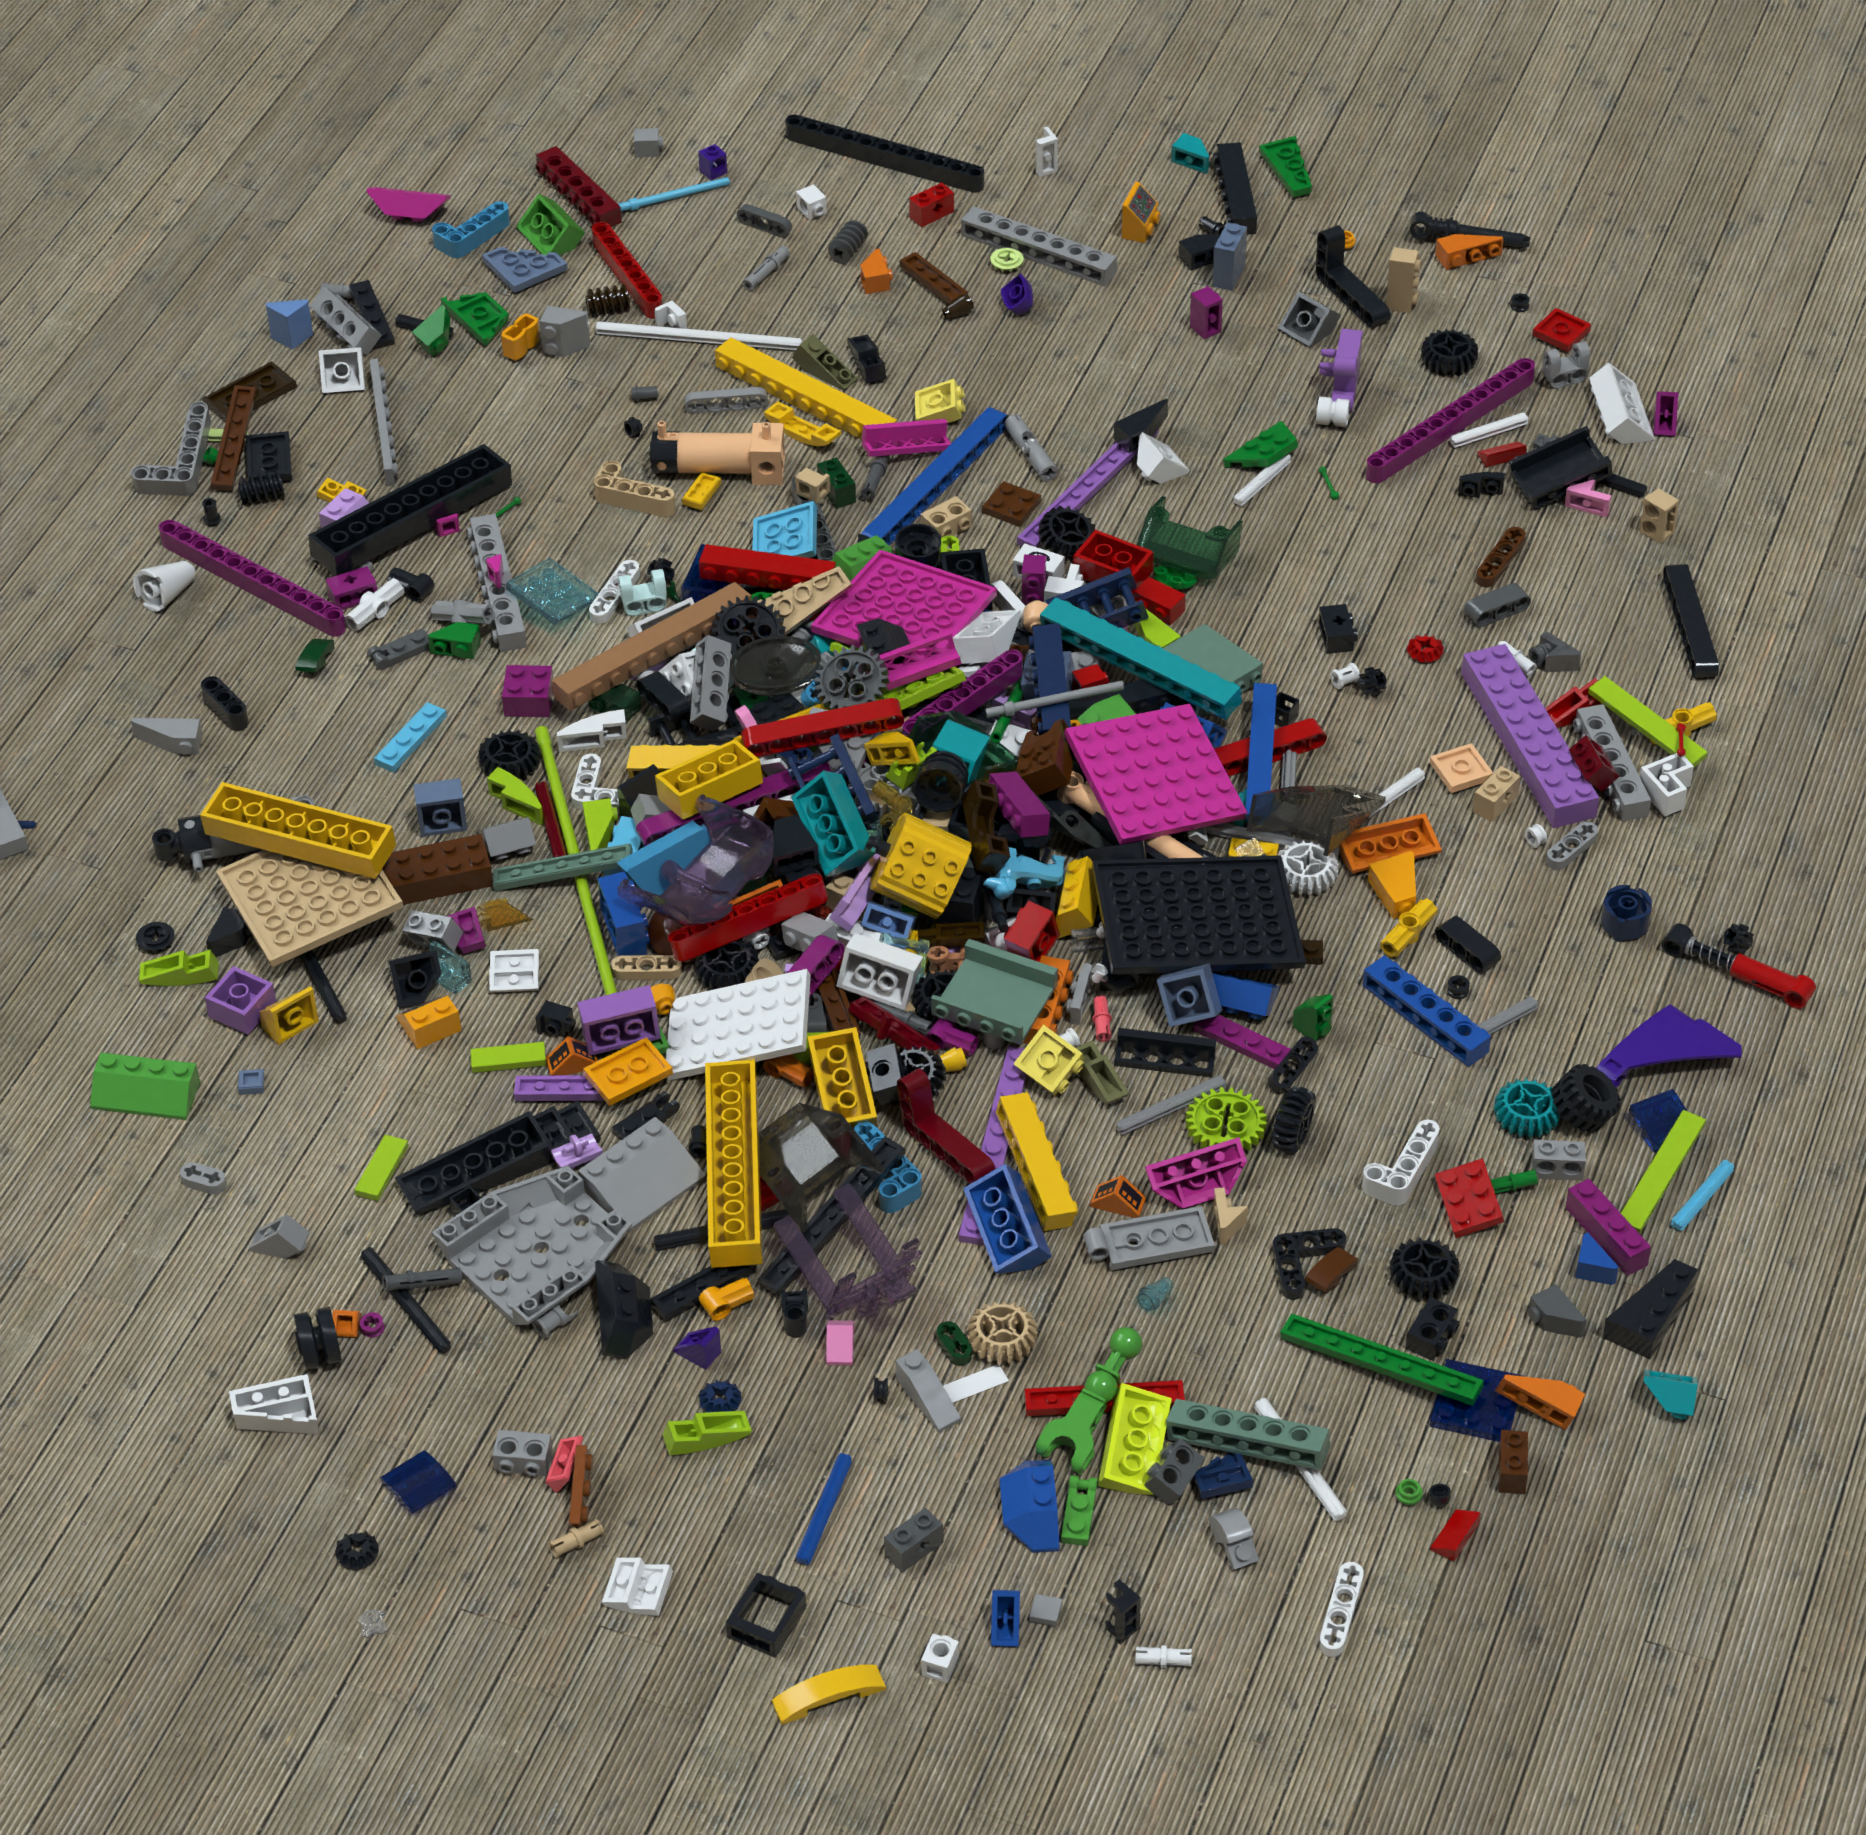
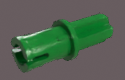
[1490,1169,1538,1193]

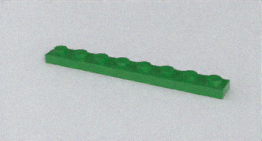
[1280,1313,1484,1406]

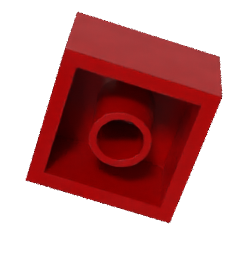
[1004,901,1060,962]

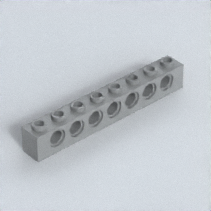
[961,206,1117,287]
[467,514,527,652]

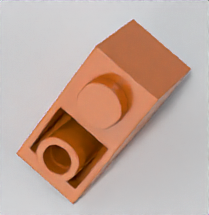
[860,248,893,294]

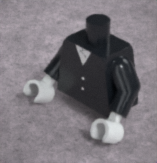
[1091,922,1155,993]

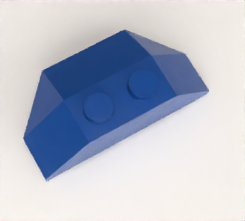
[1000,1460,1060,1553]

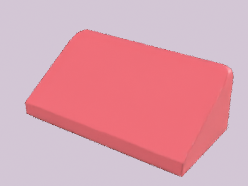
[546,1435,583,1492]

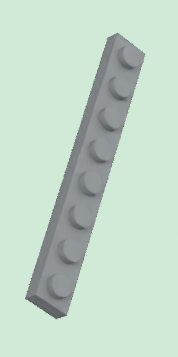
[369,358,398,486]

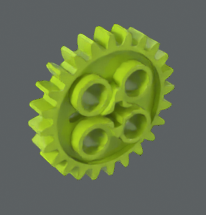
[1185,1087,1267,1151]

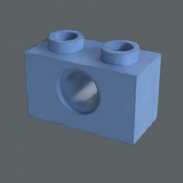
[861,901,917,941]

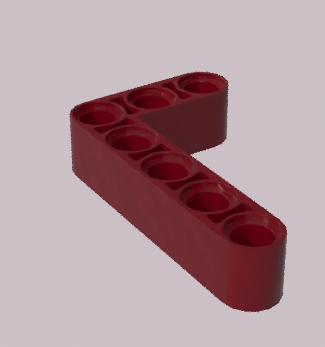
[897,1068,996,1184]

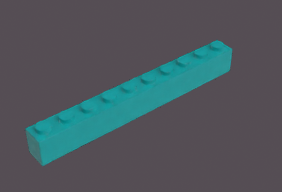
[1040,597,1242,720]

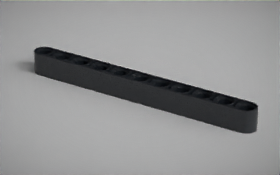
[785,114,984,193]

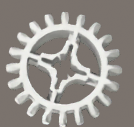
[1278,840,1339,897]

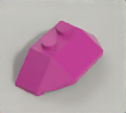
[367,187,451,222]
[1145,1137,1247,1209]

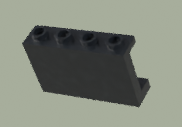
[1509,426,1613,511]

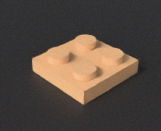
[1430,743,1493,793]

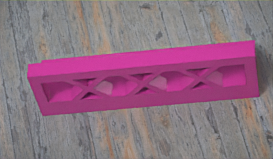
[862,419,951,457]
[866,630,962,690]

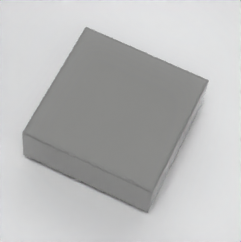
[1030,1594,1063,1627]

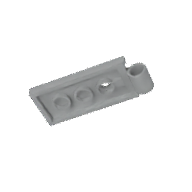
[1083,1206,1215,1270]

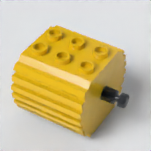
[865,812,972,919]

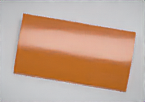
[1335,813,1442,873]

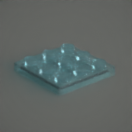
[505,557,599,626]

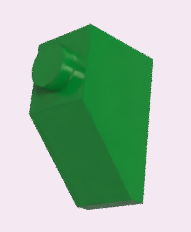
[412,305,450,357]

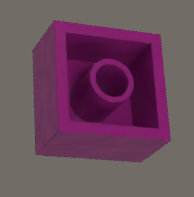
[502,665,554,717]

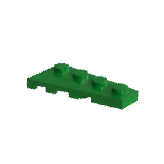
[1259,136,1312,198]

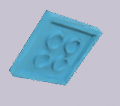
[753,501,817,558]

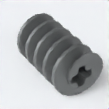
[828,220,868,264]

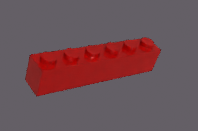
[699,544,836,590]

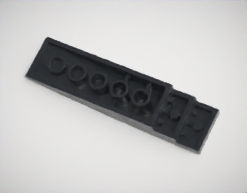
[395,1101,601,1215]

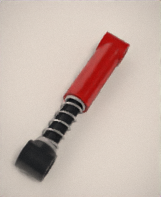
[1661,923,1816,1009]

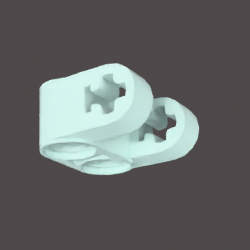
[618,569,667,616]

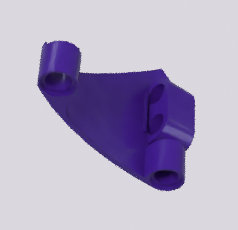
[1596,1004,1742,1088]

